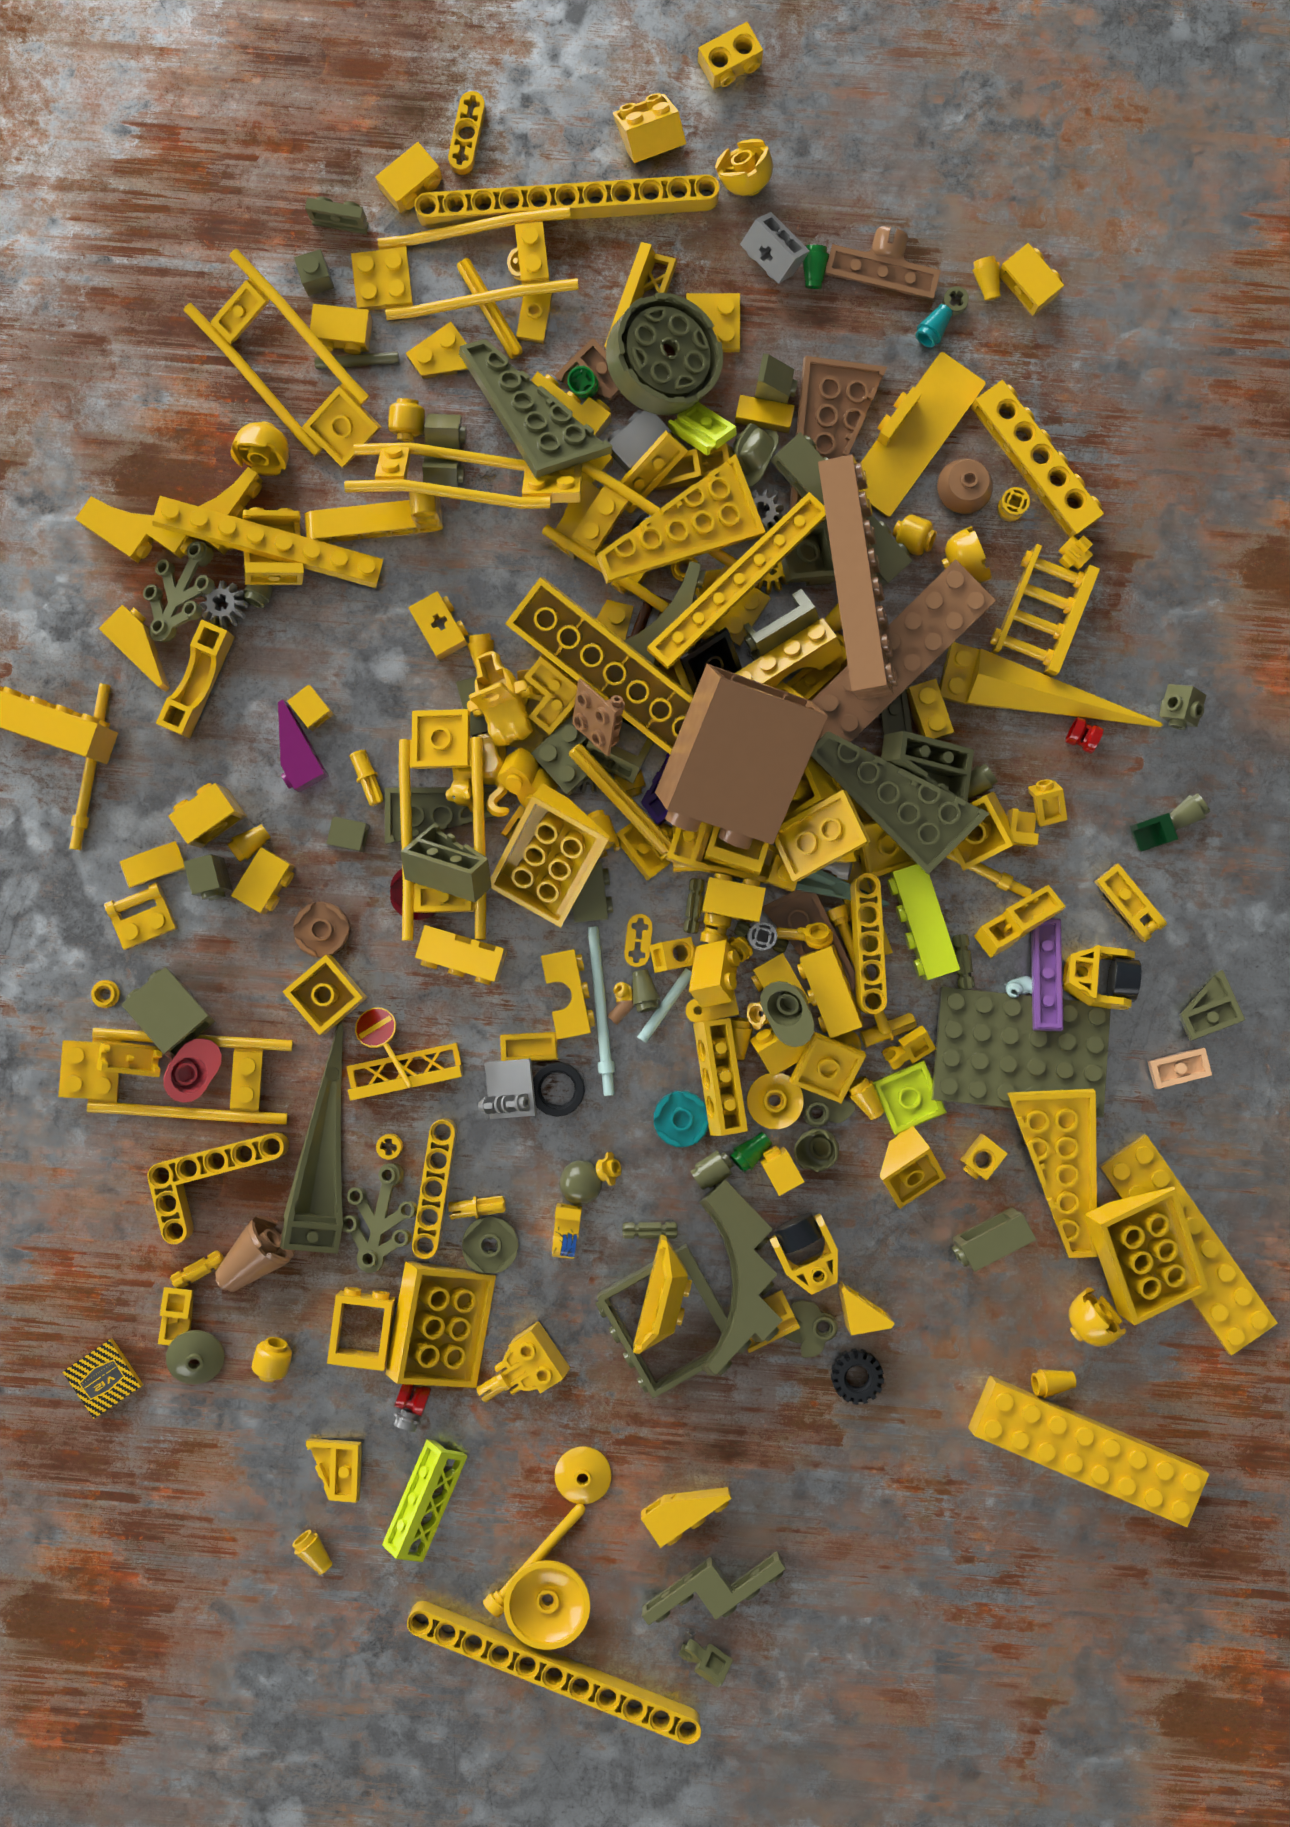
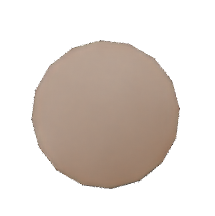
[293,902,350,957]

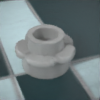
[393,1409,421,1432]

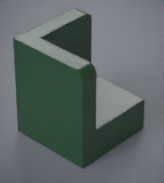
[1130,813,1178,852]

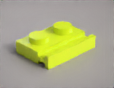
[668,402,737,456]

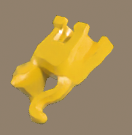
[445,733,510,817]

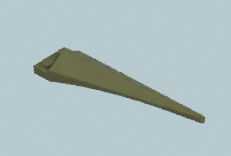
[280,1022,343,1254]

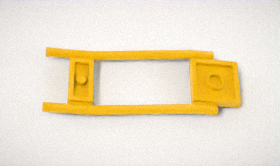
[351,207,579,321]
[183,248,382,468]
[344,442,582,509]
[542,461,771,647]
[399,709,486,941]
[58,1028,293,1125]

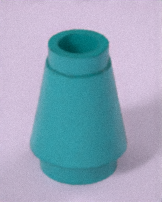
[915,304,953,348]

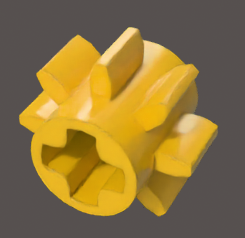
[1058,535,1093,570]

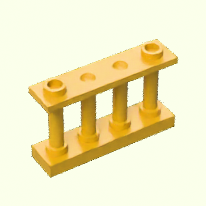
[990,544,1100,678]

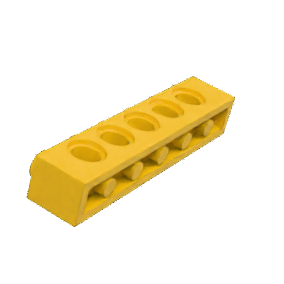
[971,379,1104,539]

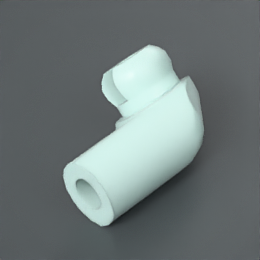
[1006,976,1032,998]

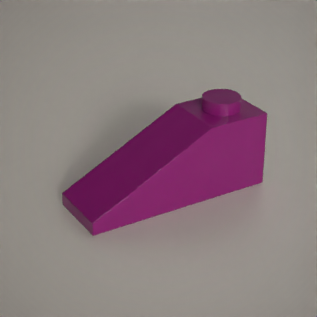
[278,699,329,792]

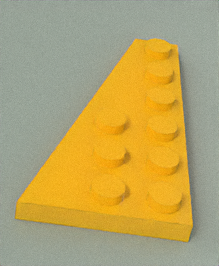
[597,454,766,584]
[1007,1089,1098,1258]

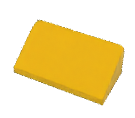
[735,395,795,434]

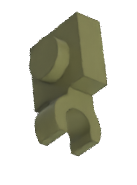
[679,1639,733,1688]

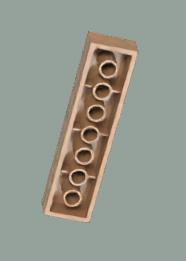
[818,454,897,700]
[812,559,996,742]

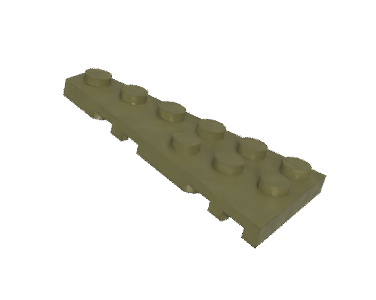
[459,339,613,478]
[811,731,990,874]

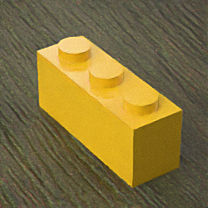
[797,944,864,1038]

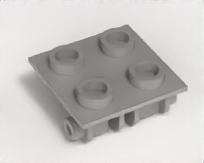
[478,1058,537,1119]

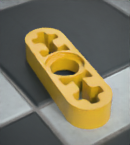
[448,91,486,175]

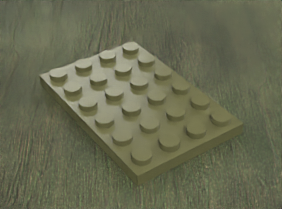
[931,987,1111,1118]

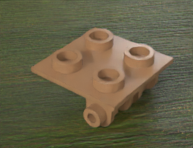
[572,678,625,757]

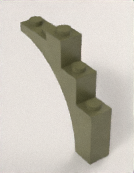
[549,561,706,683]
[699,1180,783,1376]

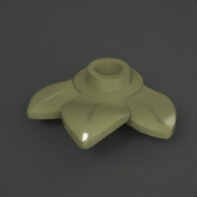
[802,1088,856,1127]
[784,1300,838,1358]

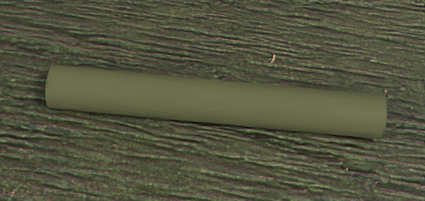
[314,352,399,369]

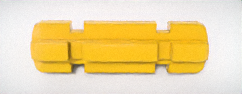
[170,1250,224,1289]

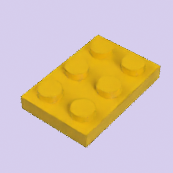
[774,790,871,882]

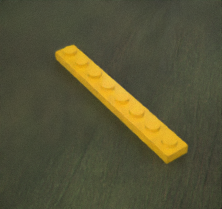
[647,492,826,670]
[152,496,383,588]

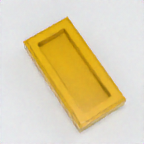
[500,1032,558,1061]

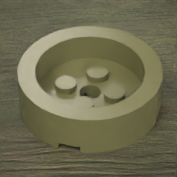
[606,293,723,415]

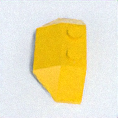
[633,1235,692,1354]

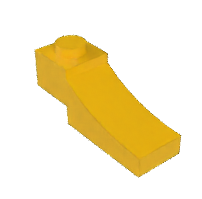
[974,885,1066,958]

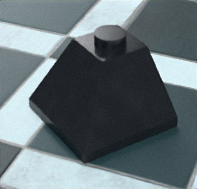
[680,628,742,695]

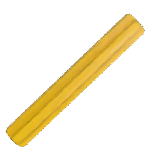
[457,258,523,359]

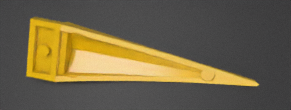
[939,642,1163,727]

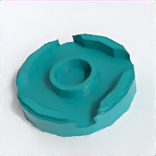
[654,1091,709,1147]

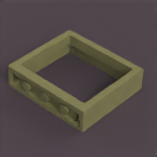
[595,1243,728,1398]

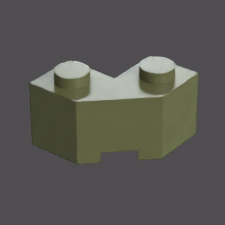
[422,414,467,488]

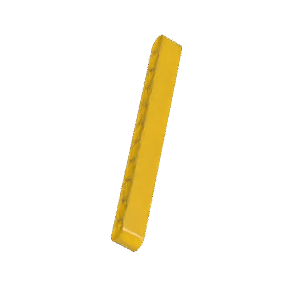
[414,175,719,229]
[407,1601,701,1745]

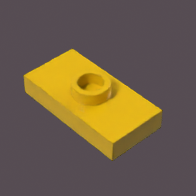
[516,293,553,344]

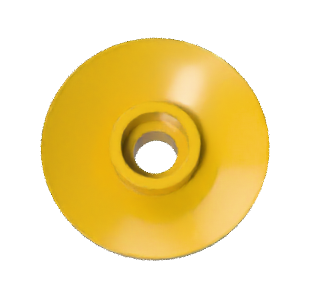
[747,1073,804,1129]
[555,1446,611,1504]

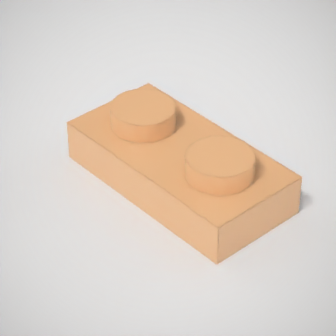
[1147,1047,1212,1089]

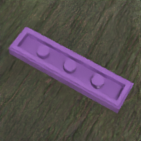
[1031,918,1063,1031]

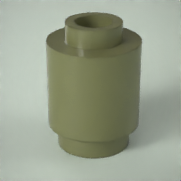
[690,1150,734,1190]

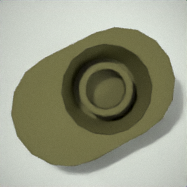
[733,423,779,488]
[760,981,815,1047]

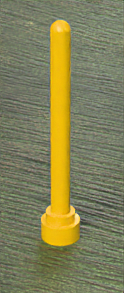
[826,904,891,1035]
[483,1504,586,1618]

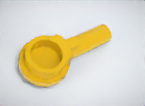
[776,923,833,949]

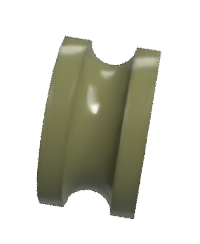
[942,286,969,316]

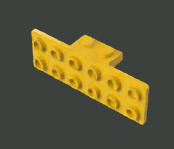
[860,352,986,518]

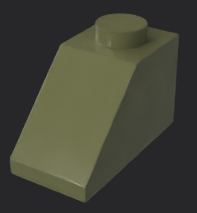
[755,353,798,404]

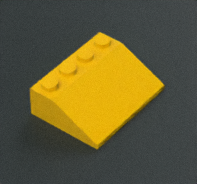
[490,783,610,928]
[1084,1187,1209,1326]
[385,1261,496,1388]

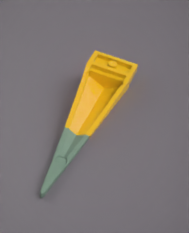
[666,821,890,907]

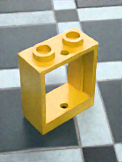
[327,1287,397,1371]

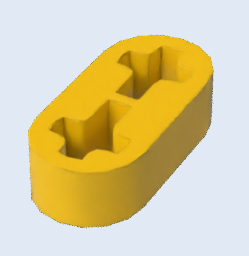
[624,914,652,967]

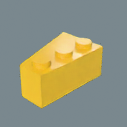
[415,925,508,986]

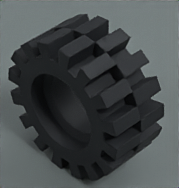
[831,1348,884,1405]

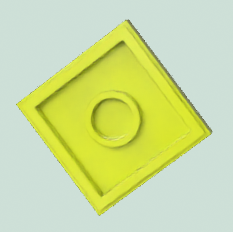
[873,1060,947,1135]

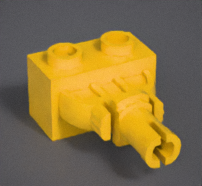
[476,1321,570,1403]

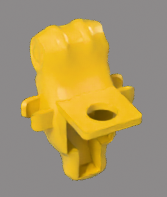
[467,651,533,746]

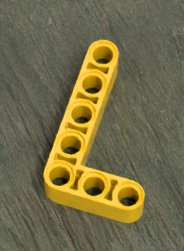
[304,482,443,543]
[147,1132,289,1244]

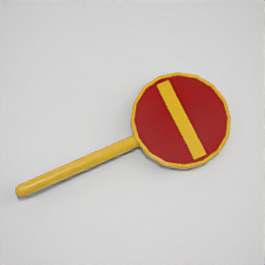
[355,1008,412,1088]

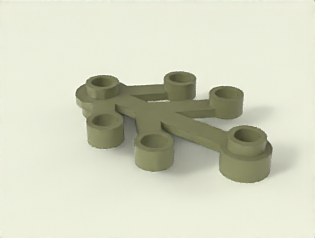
[143,541,215,642]
[342,1163,418,1273]

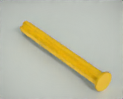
[569,743,672,859]

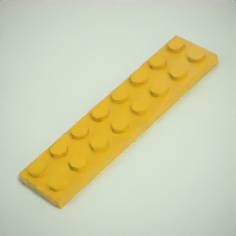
[1098,1134,1278,1356]

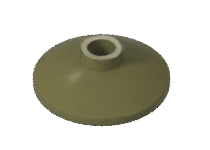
[166,1330,224,1384]

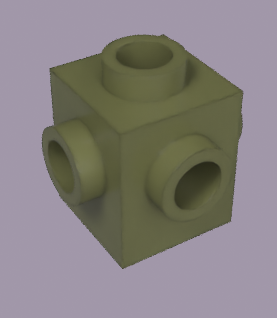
[1159,684,1207,730]

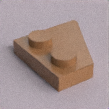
[554,338,620,400]

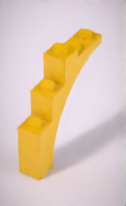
[531,371,613,560]
[75,467,263,563]

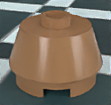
[937,458,993,514]

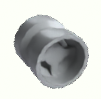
[747,922,777,951]

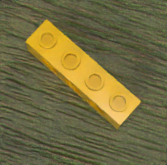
[693,1018,748,1136]

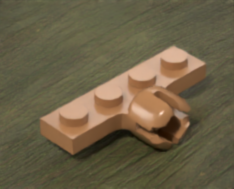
[825,226,941,300]

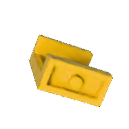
[242,507,304,585]

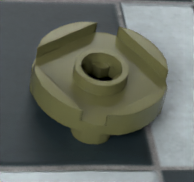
[462,1215,519,1273]

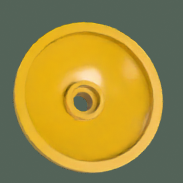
[504,1560,590,1650]

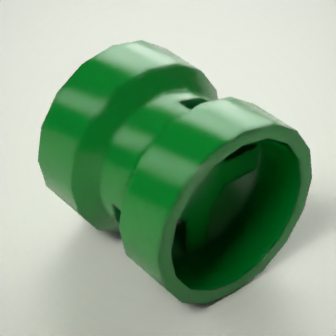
[567,366,599,400]

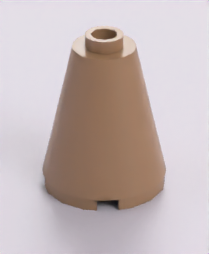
[215,1215,295,1292]

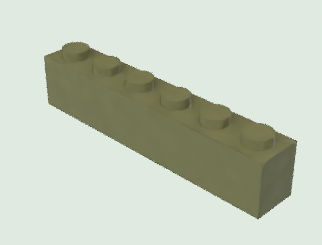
[770,432,913,586]

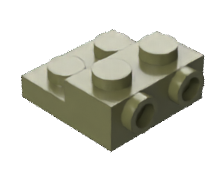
[781,523,835,586]

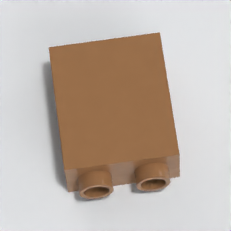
[655,664,828,849]

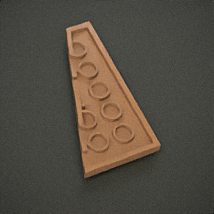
[789,356,887,511]

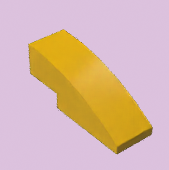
[653,443,734,490]

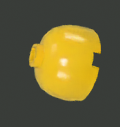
[715,139,773,196]
[230,421,289,476]
[941,526,992,584]
[1069,1287,1126,1347]

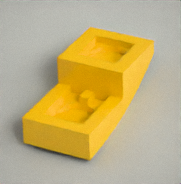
[119,841,185,889]
[158,1287,193,1346]

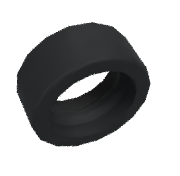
[533,1062,585,1117]

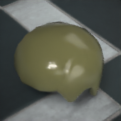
[794,1128,839,1172]
[559,1160,602,1205]

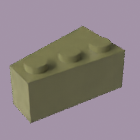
[881,731,974,801]
[400,822,491,902]

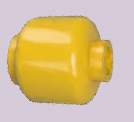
[388,398,425,442]
[892,514,937,556]
[251,1337,292,1382]

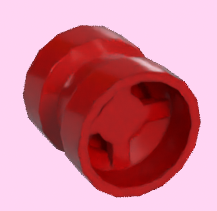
[1065,717,1104,754]
[394,1384,431,1416]

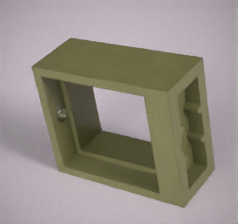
[586,718,655,783]
[951,1207,1036,1272]

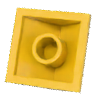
[838,1281,895,1336]

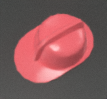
[163,1038,222,1103]

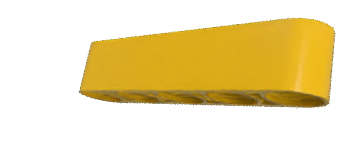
[850,873,887,1014]
[412,1118,458,1259]

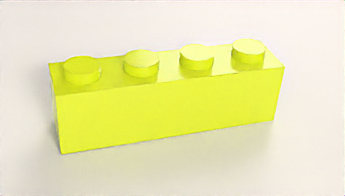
[887,864,960,980]

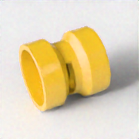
[997,487,1030,522]
[700,913,732,943]

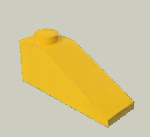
[98,605,170,692]

